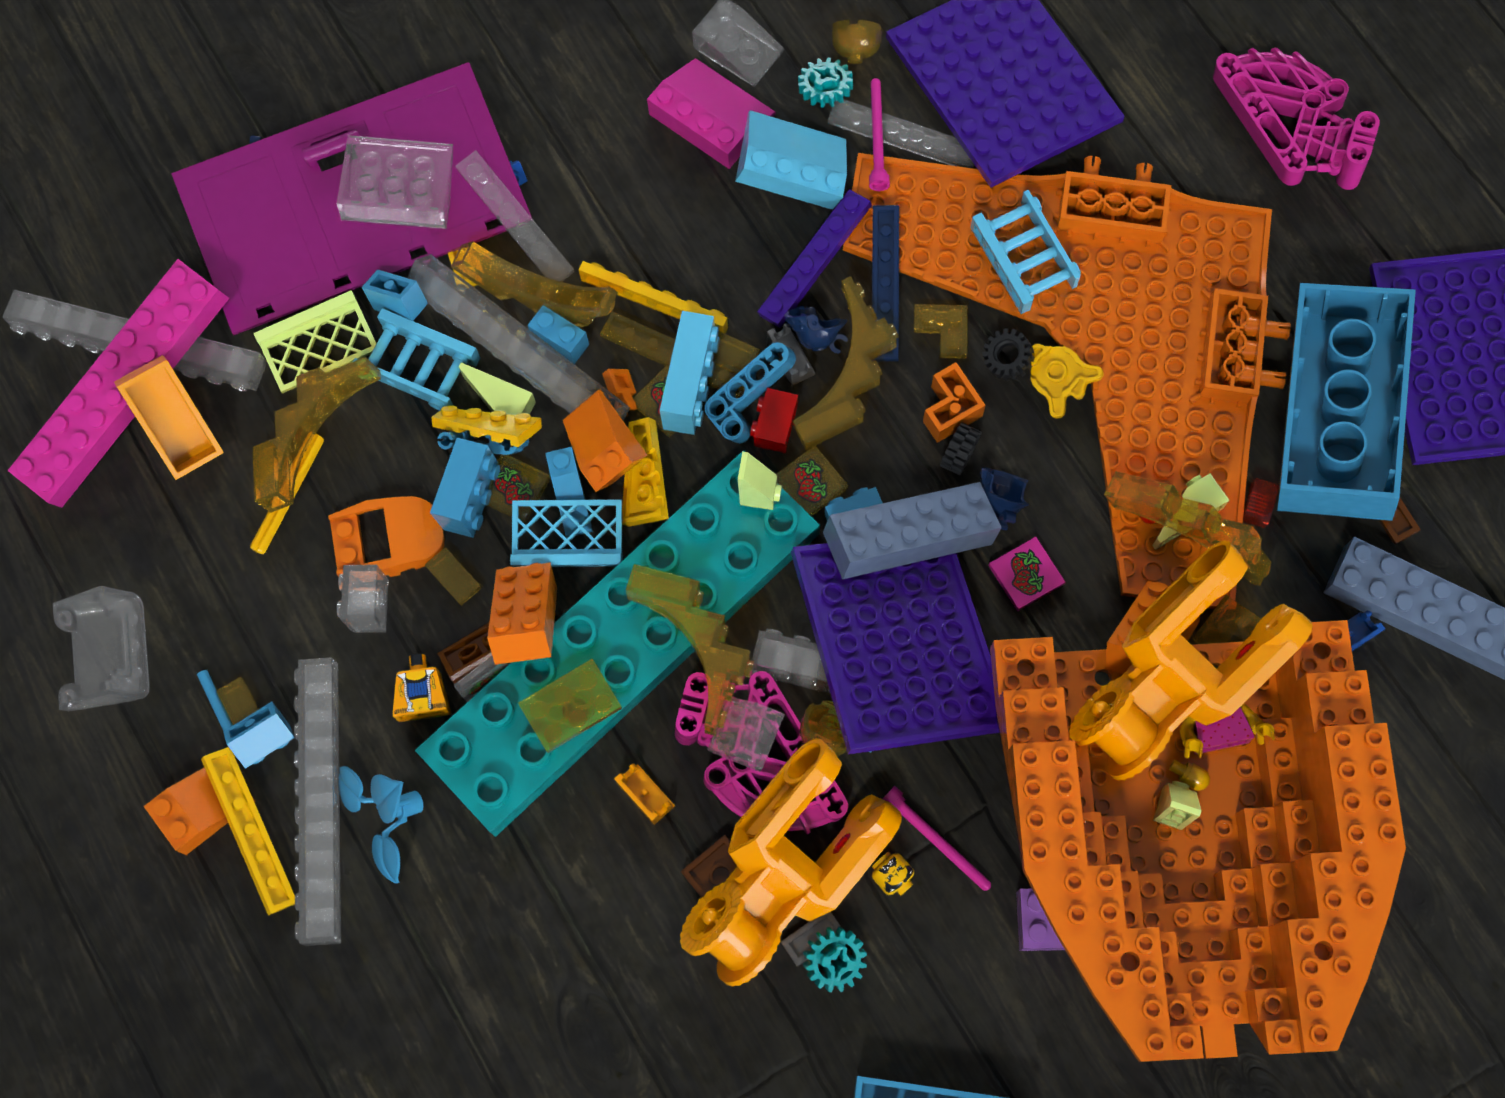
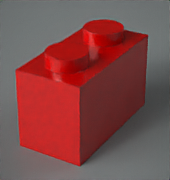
[750,388,798,453]

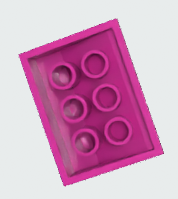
[647,58,776,169]

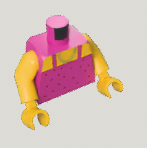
[1179,703,1275,758]

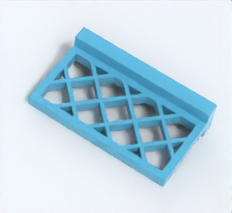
[510,500,623,567]

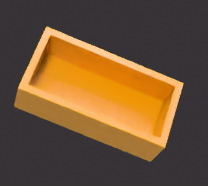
[114,355,224,480]

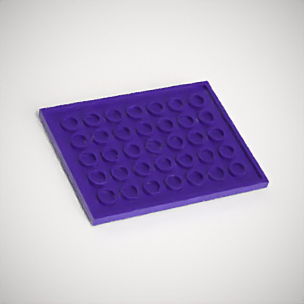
[886,0,1124,188]
[1369,249,1505,465]
[791,543,999,754]

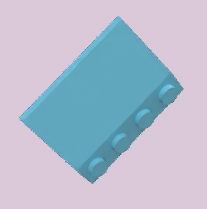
[735,110,847,210]

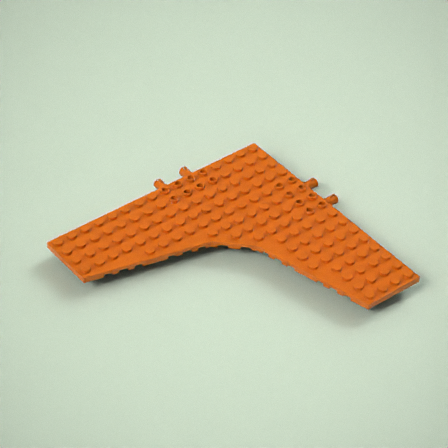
[843,153,1291,612]

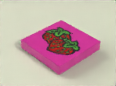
[988,537,1065,611]

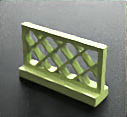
[253,291,377,393]

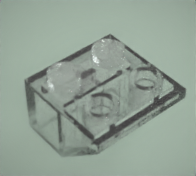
[707,697,785,772]

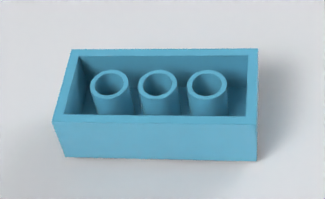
[660,311,720,435]

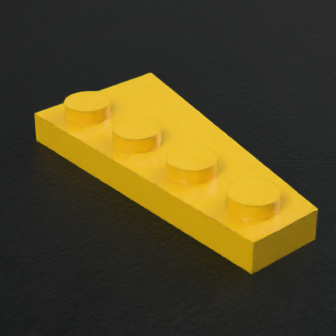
[431,406,542,447]
[622,417,669,527]

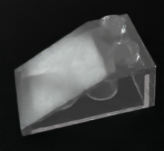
[692,0,784,87]

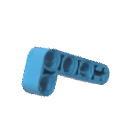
[705,342,796,443]

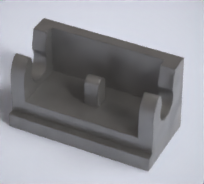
[767,324,815,386]

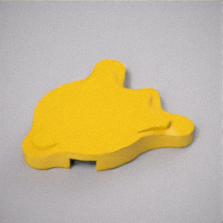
[1030,344,1103,419]

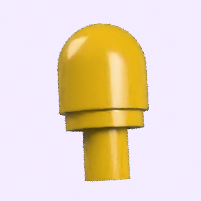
[1169,759,1210,791]

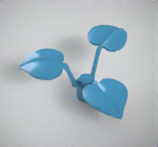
[339,766,423,883]

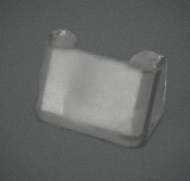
[53,586,150,711]

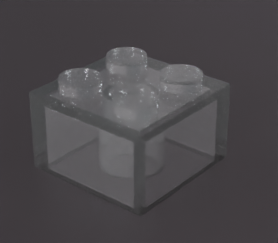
[337,565,389,633]

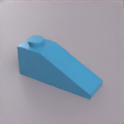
[545,447,593,538]

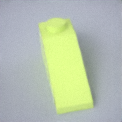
[459,363,536,415]
[738,452,782,510]
[1152,473,1229,550]
[1153,781,1202,830]

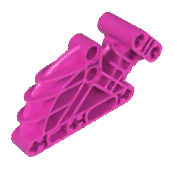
[1213,47,1380,190]
[675,671,848,835]

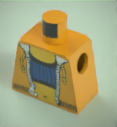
[393,654,451,722]

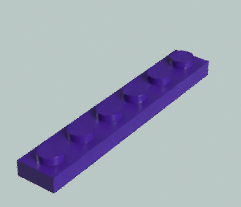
[757,189,872,328]

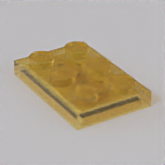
[518,659,622,753]

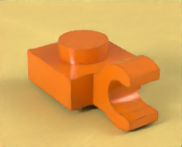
[602,369,637,417]

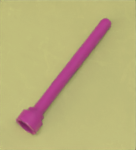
[869,78,890,191]
[883,786,991,891]

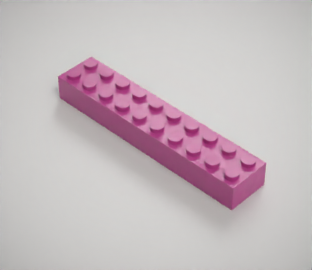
[8,259,229,508]

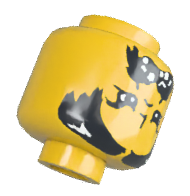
[872,852,914,896]

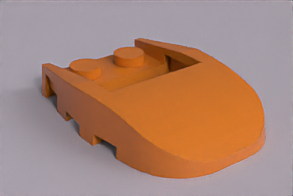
[328,496,445,580]

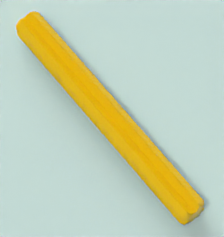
[250,432,324,554]

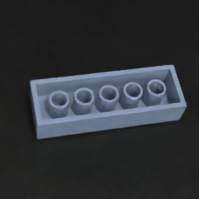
[823,482,1002,579]

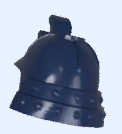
[784,305,848,354]
[980,467,1029,530]

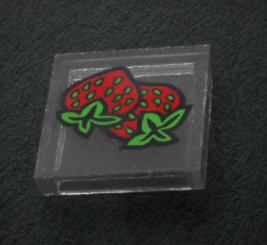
[454,656,509,702]

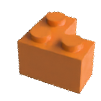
[923,362,986,443]

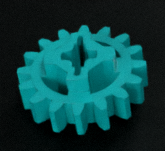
[798,58,853,108]
[803,927,867,992]

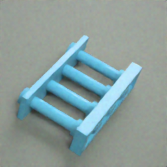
[970,190,1081,314]
[353,308,480,411]

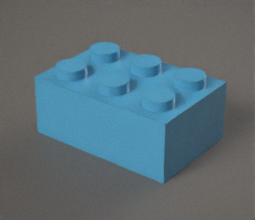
[430,438,500,538]

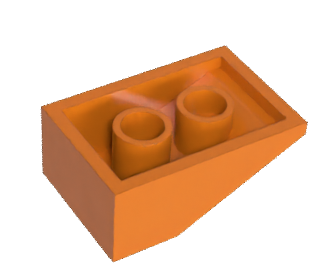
[563,389,648,492]
[144,767,256,855]

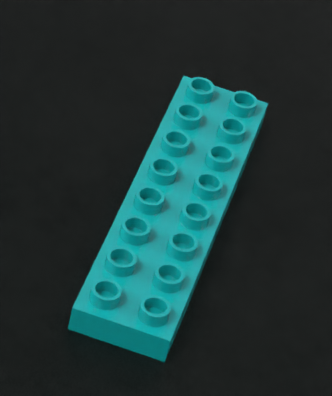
[415,450,820,837]

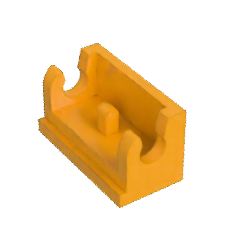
[614,763,675,825]

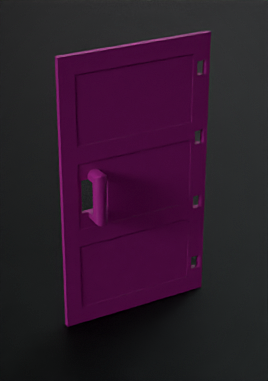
[171,62,533,335]

